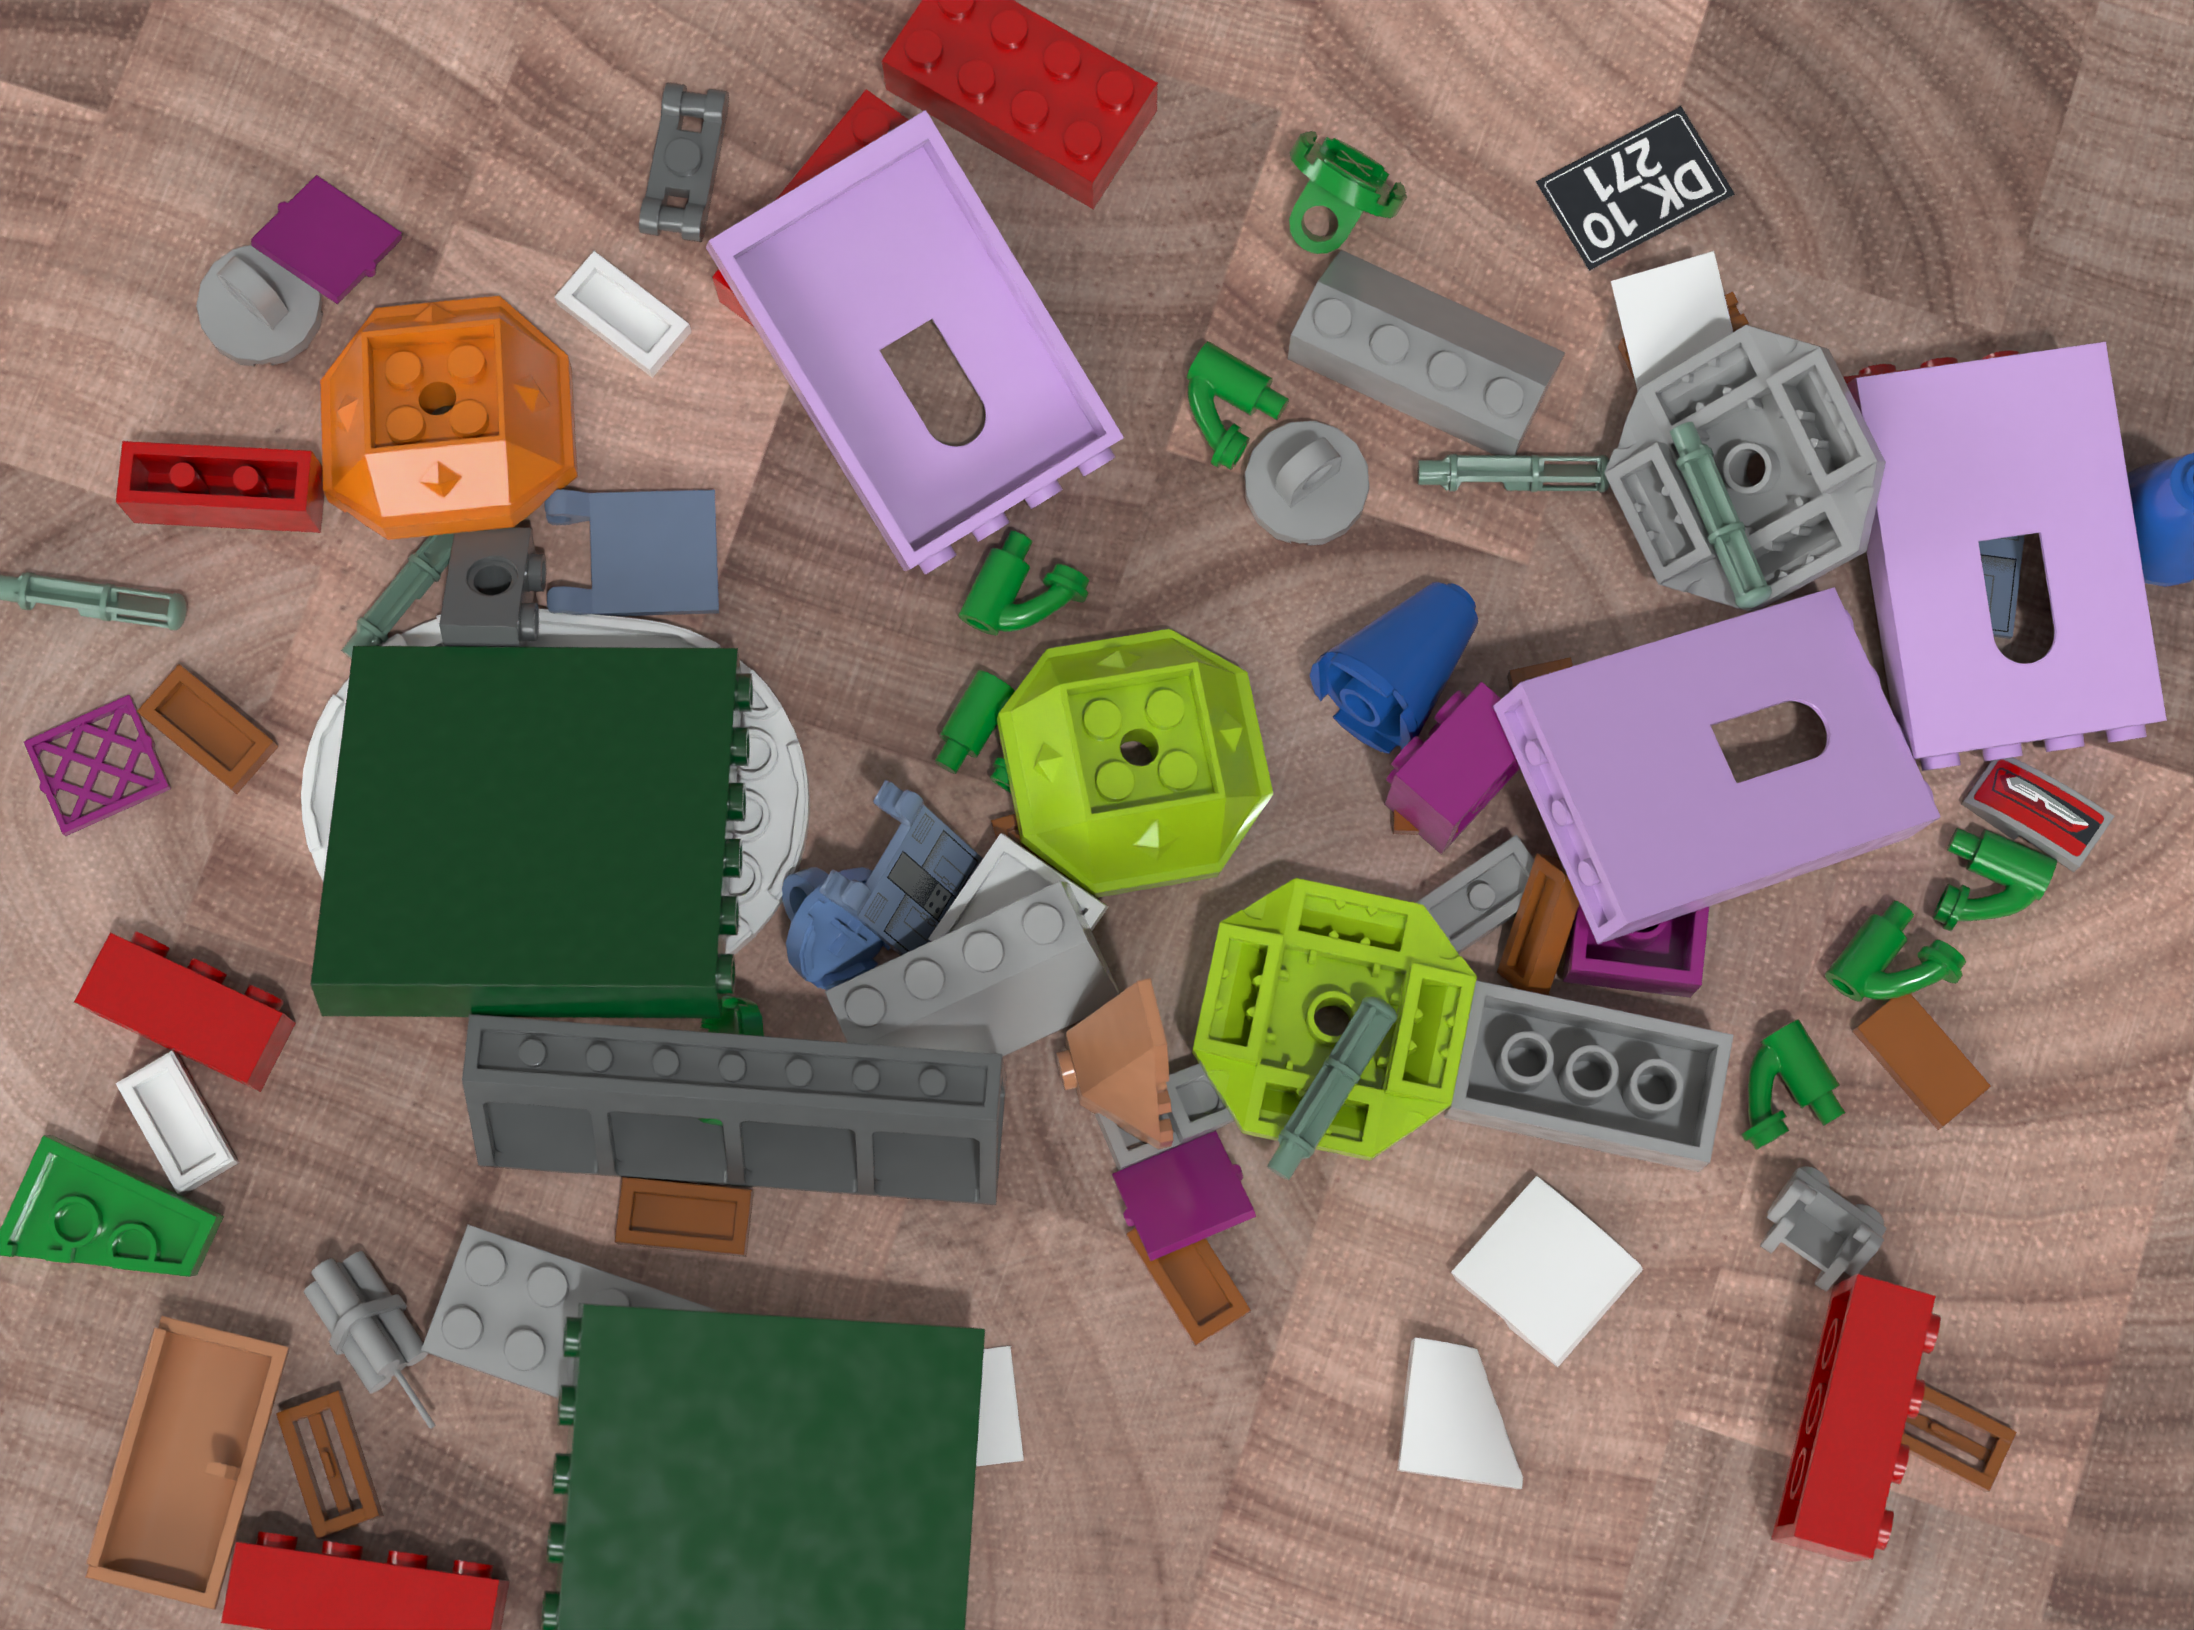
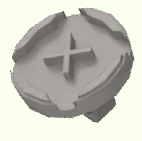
[196,245,323,367]
[1245,421,1369,546]

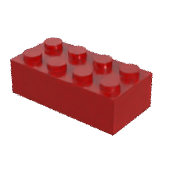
[882,0,1158,209]
[1771,1274,1941,1562]

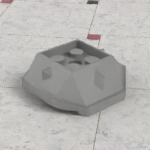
[1604,325,1886,611]

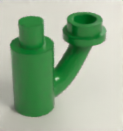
[1186,341,1289,470]
[958,531,1090,636]
[934,670,1015,793]
[1933,828,2057,932]
[1825,900,1966,1002]
[1741,1019,1846,1150]

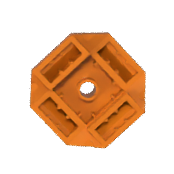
[320,296,578,540]

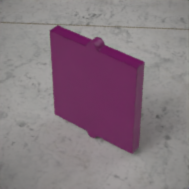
[251,175,402,305]
[1112,1130,1256,1261]

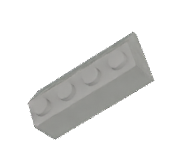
[1288,250,1565,456]
[825,881,1120,1057]

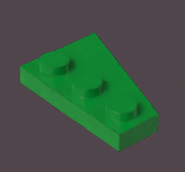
[0,1135,224,1277]

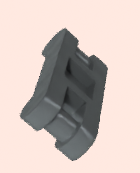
[639,82,729,242]

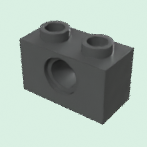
[439,527,547,647]

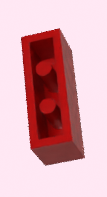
[116,441,325,533]
[74,931,296,1092]

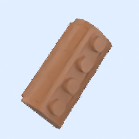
[86,1316,290,1610]

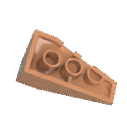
[1056,978,1174,1150]

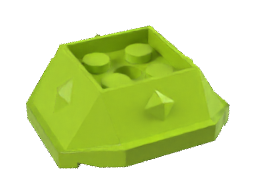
[997,629,1273,898]
[1192,878,1477,1161]

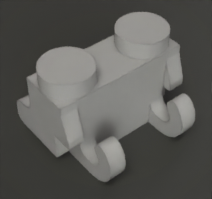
[1760,1166,1887,1292]

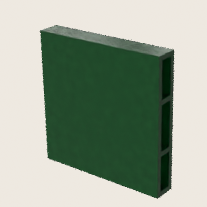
[310,646,753,1019]
[541,1303,985,1630]

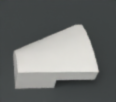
[1397,1337,1523,1489]

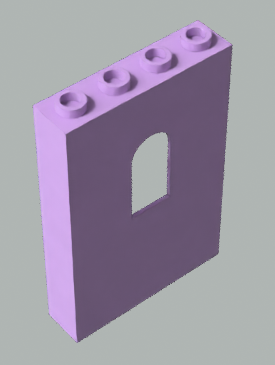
[706,110,1124,575]
[1847,342,2167,771]
[1493,587,1941,944]

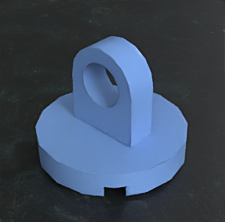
[782,867,891,990]

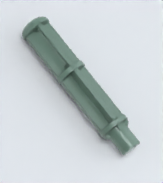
[1670,422,1772,609]
[1417,454,1610,492]
[341,533,454,659]
[0,572,187,631]
[1267,996,1397,1181]

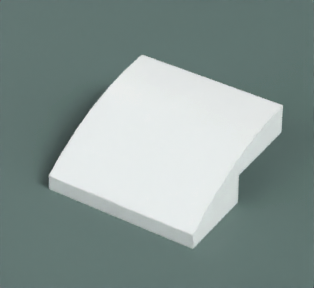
[1451,1176,1643,1367]

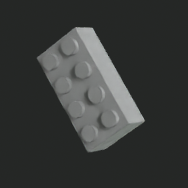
[1444,980,1734,1172]
[421,1225,717,1399]

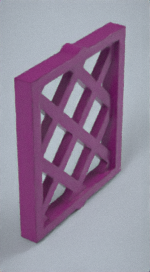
[24,695,171,837]

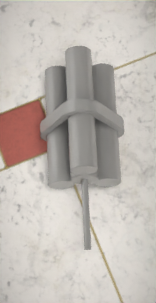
[304,1251,435,1429]

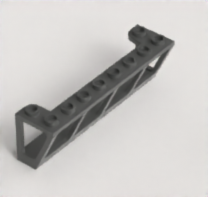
[462,1015,1007,1205]

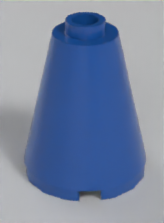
[2127,453,2194,587]
[1309,582,1478,754]

